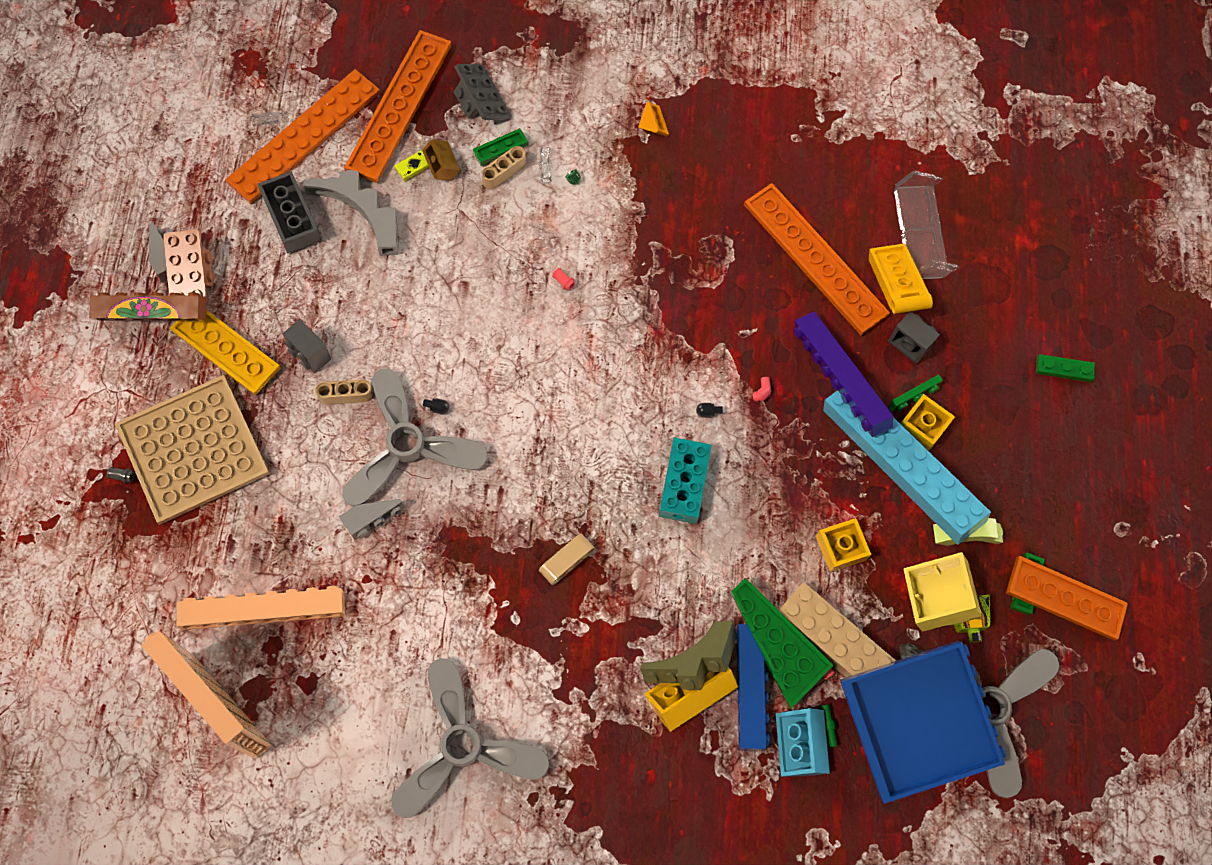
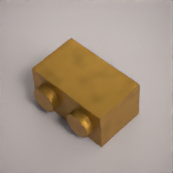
[422,139,461,181]

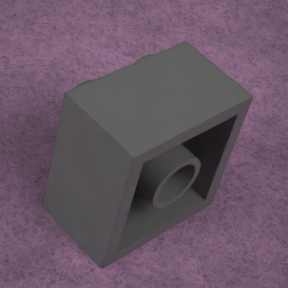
[888,312,940,364]
[282,319,331,374]

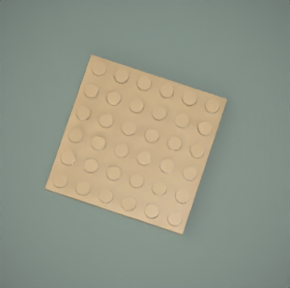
[115,375,270,525]

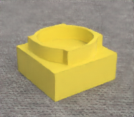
[904,552,982,632]

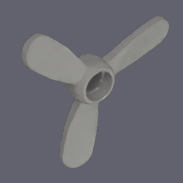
[342,369,488,507]
[982,649,1059,798]
[391,658,549,818]

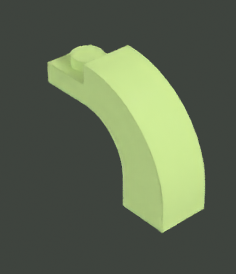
[933,518,1003,546]

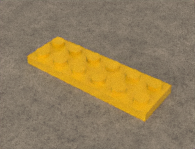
[170,310,281,395]

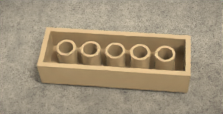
[779,582,896,678]

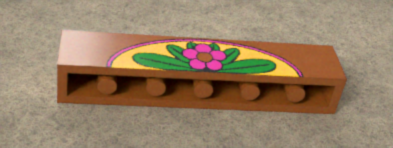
[89,292,207,321]

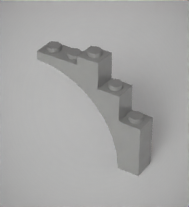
[304,170,398,256]

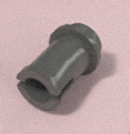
[107,467,135,484]

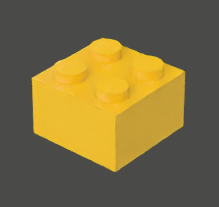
[901,394,955,451]
[815,518,871,572]

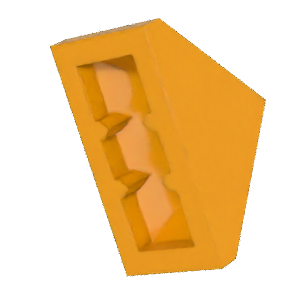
[638,101,669,137]

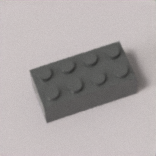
[257,171,322,254]

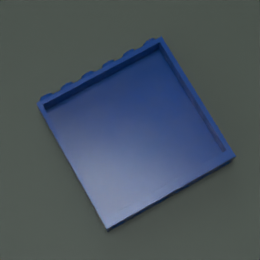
[840,641,1006,804]

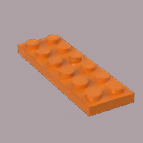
[1006,556,1128,641]

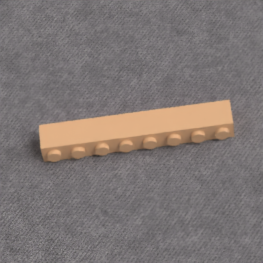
[177,586,345,630]

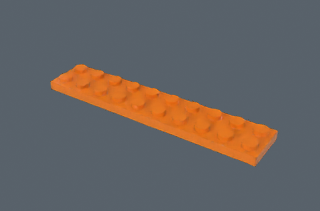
[344,30,452,183]
[225,69,380,205]
[744,183,890,335]

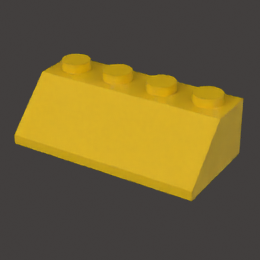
[644,667,738,732]

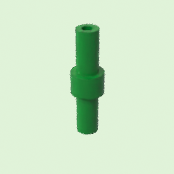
[821,705,838,747]

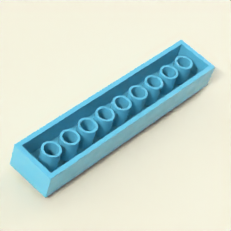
[823,390,991,545]

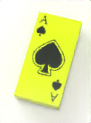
[394,150,429,182]

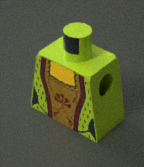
[954,595,990,643]

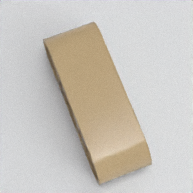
[482,146,526,189]
[315,379,374,405]
[539,533,595,585]

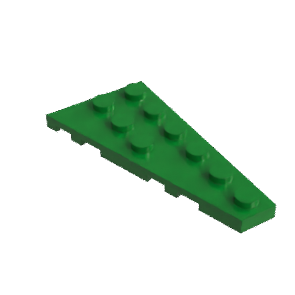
[730,578,833,709]

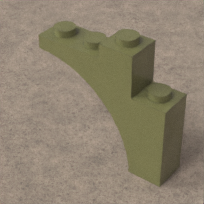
[640,621,737,690]

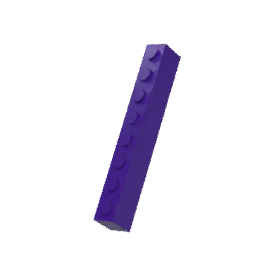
[794,312,893,437]

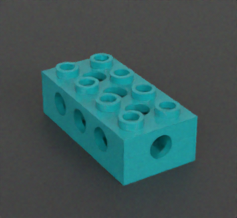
[658,437,712,524]

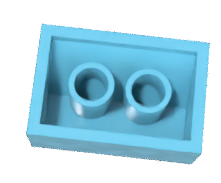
[776,708,830,777]

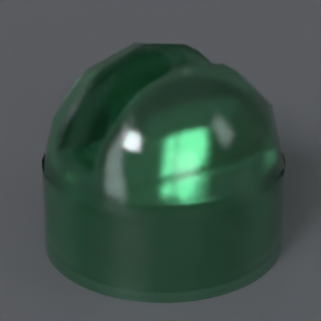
[565,169,581,185]

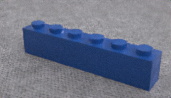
[736,624,769,751]

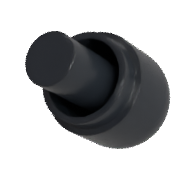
[423,398,450,415]
[696,403,723,418]

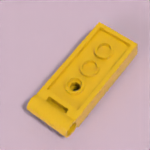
[869,243,933,314]

